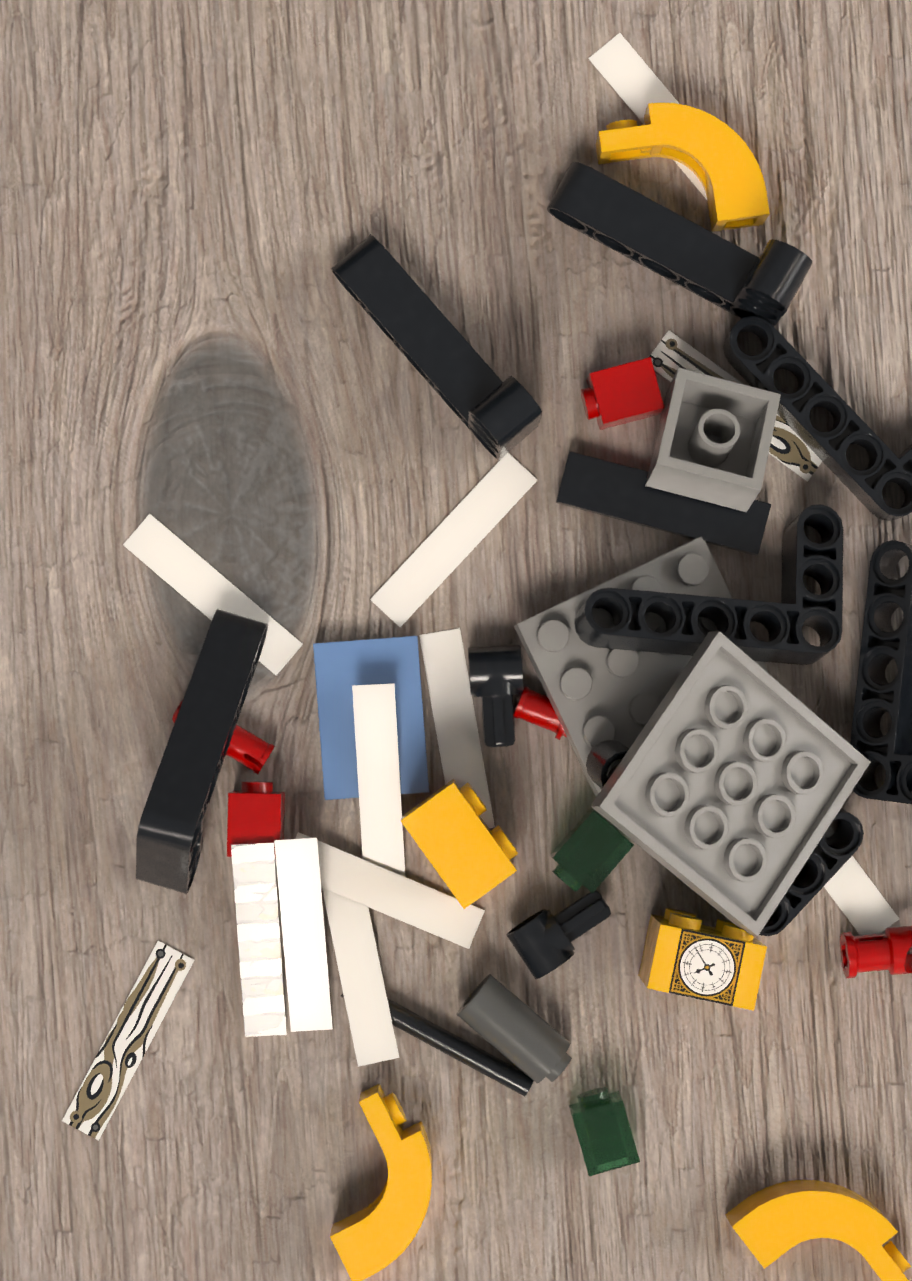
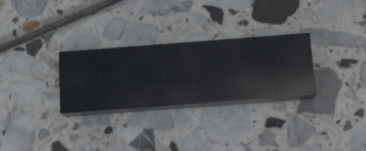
[556,451,771,556]

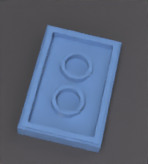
[313,636,429,800]

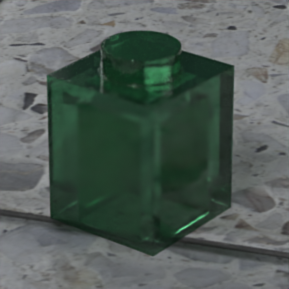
[550,808,634,893]
[569,1087,640,1176]

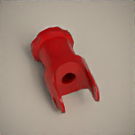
[840,926,912,978]

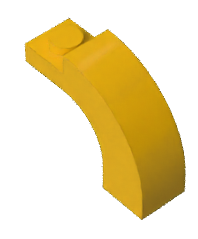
[596,102,770,232]
[330,1084,432,1281]
[725,1180,911,1281]

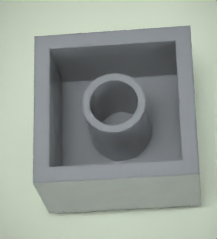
[645,367,781,512]

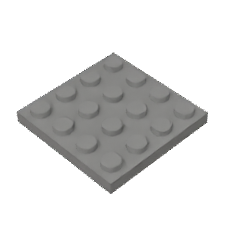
[514,536,768,797]
[591,631,871,937]

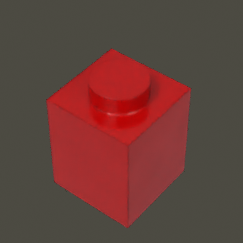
[580,357,664,430]
[227,781,285,858]

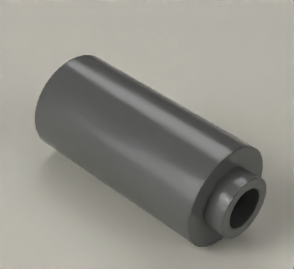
[456,974,572,1083]

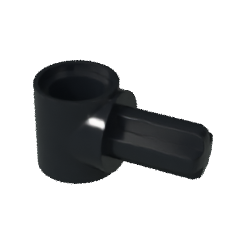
[468,645,523,747]
[506,890,611,979]

